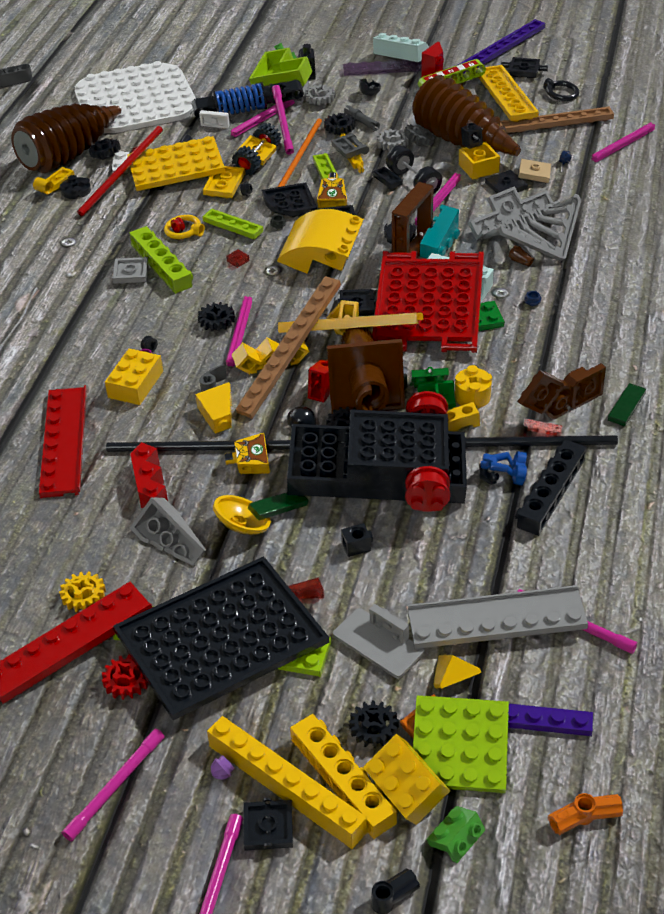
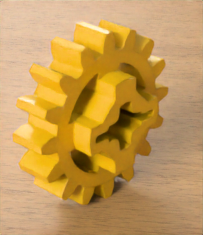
[59,571,106,612]

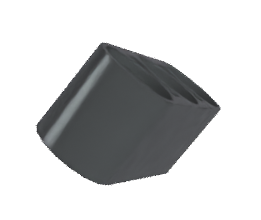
[0,64,33,88]

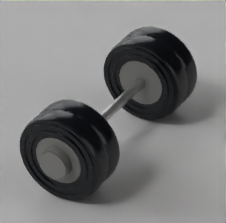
[386,145,442,194]

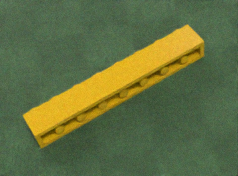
[207,716,368,850]

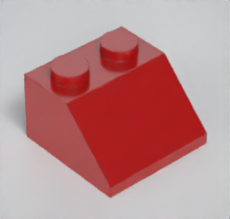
[421,42,444,78]

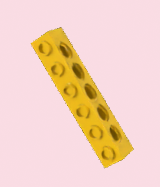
[290,713,398,840]

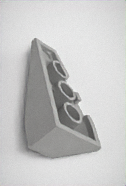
[129,497,206,566]

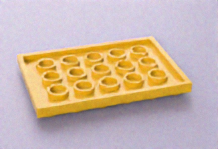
[127,136,225,191]

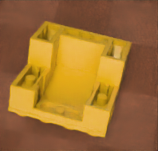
[277,209,364,274]

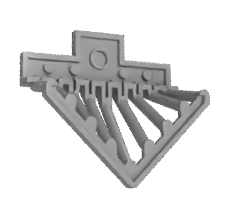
[468,186,581,261]

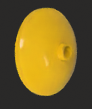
[213,495,271,535]

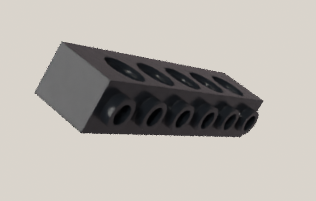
[515,439,587,536]

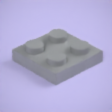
[112,257,148,284]

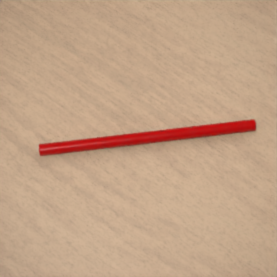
[77,126,163,216]

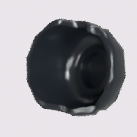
[359,78,381,96]
[287,406,316,428]

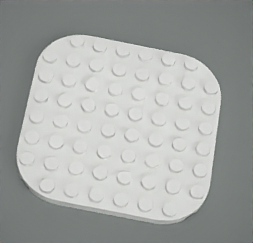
[75,61,196,133]

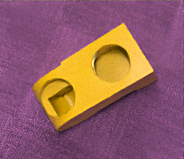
[447,402,480,432]

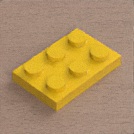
[203,166,245,198]

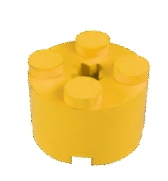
[455,365,492,408]

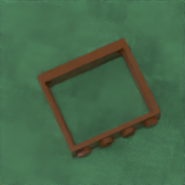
[392,182,434,258]

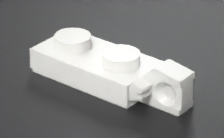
[112,151,129,180]

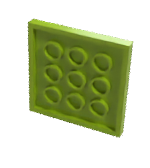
[413,695,509,793]

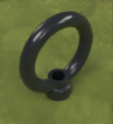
[543,78,580,101]

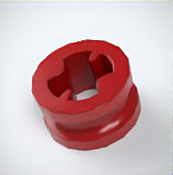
[170,217,185,233]

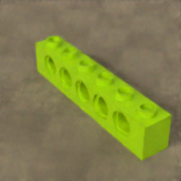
[129,226,193,294]

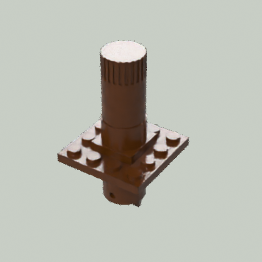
[327,327,405,414]

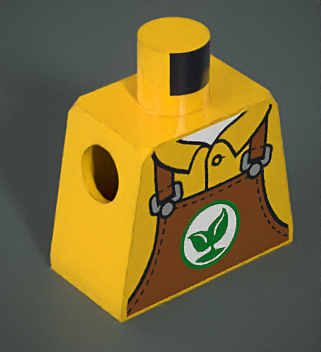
[317,172,347,208]
[224,433,270,474]

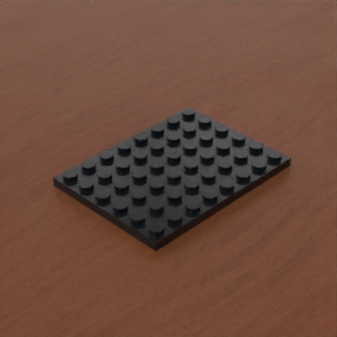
[113,556,330,721]

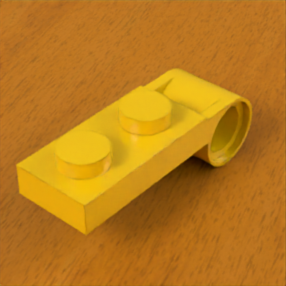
[33,167,75,194]

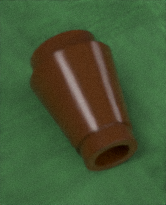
[508,246,534,267]

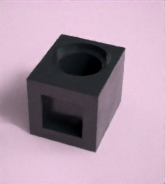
[461,123,483,149]
[341,523,373,557]

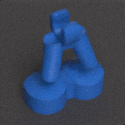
[480,451,527,486]

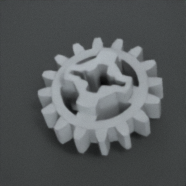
[305,84,335,106]
[377,129,408,152]

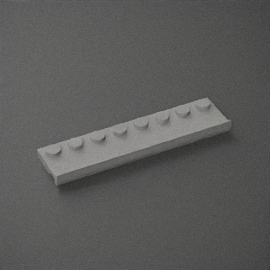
[408,585,588,649]

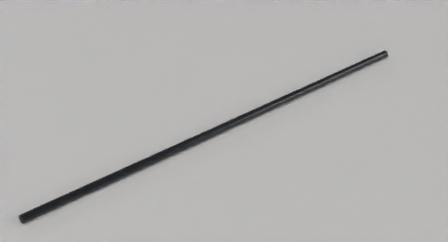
[106,435,618,452]

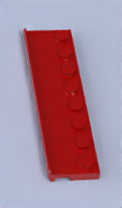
[39,385,87,498]
[0,581,152,704]

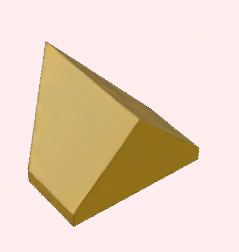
[326,300,359,335]
[433,655,482,689]

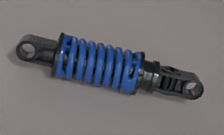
[191,80,304,118]

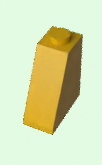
[195,382,232,434]

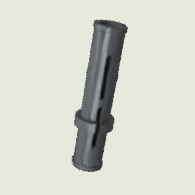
[344,105,380,131]

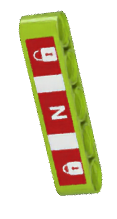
[418,59,486,88]

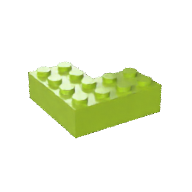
[249,47,312,89]

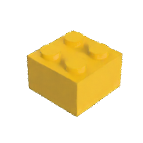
[458,142,500,180]

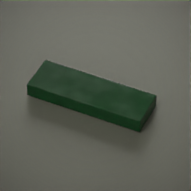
[607,383,646,426]
[248,492,309,520]

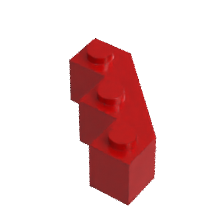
[130,442,168,508]

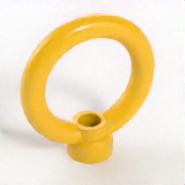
[164,215,205,239]

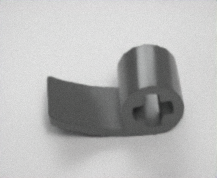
[199,364,227,392]

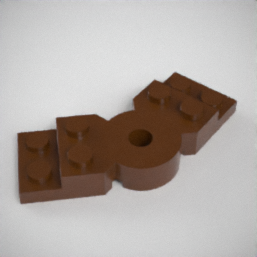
[517,363,606,419]

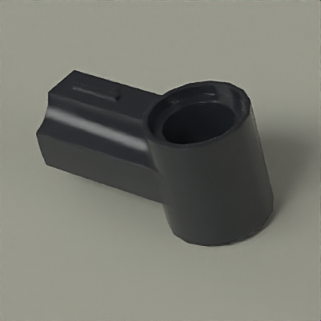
[371,868,420,914]

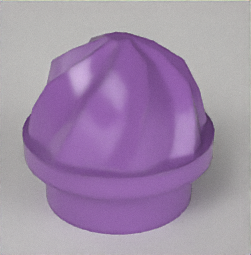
[211,755,235,780]

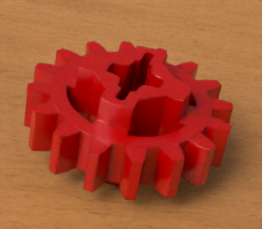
[102,655,148,700]

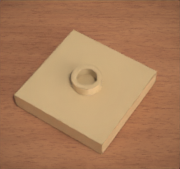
[518,158,551,183]

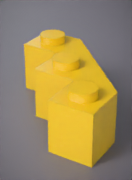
[231,337,309,374]

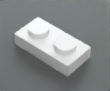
[199,110,230,129]

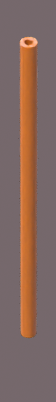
[278,118,322,187]

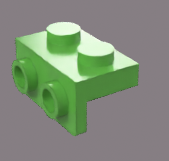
[426,806,485,863]

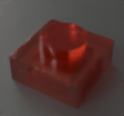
[226,249,249,268]

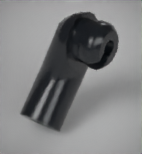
[479,464,499,485]

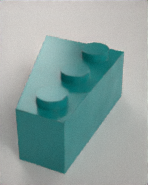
[420,204,460,259]

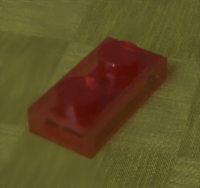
[523,418,564,436]

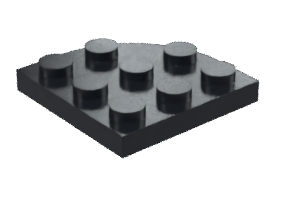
[261,182,317,218]

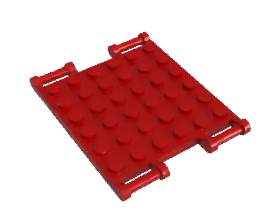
[372,251,484,353]

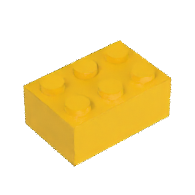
[105,348,163,405]
[363,734,450,825]

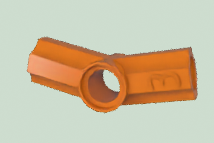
[548,793,623,835]

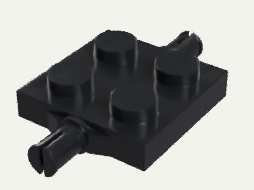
[501,57,548,78]

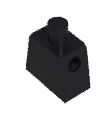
[300,44,316,80]

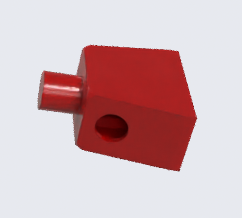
[308,360,330,403]

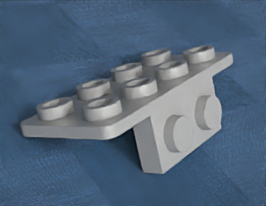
[333,604,424,679]

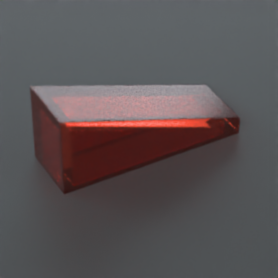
[288,578,324,599]

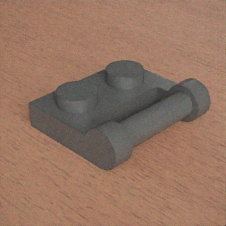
[331,133,369,159]

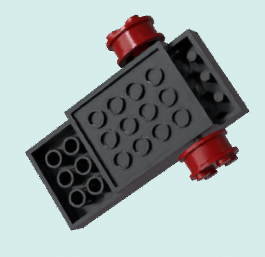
[287,391,467,512]

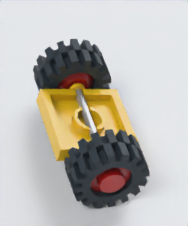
[232,123,281,176]

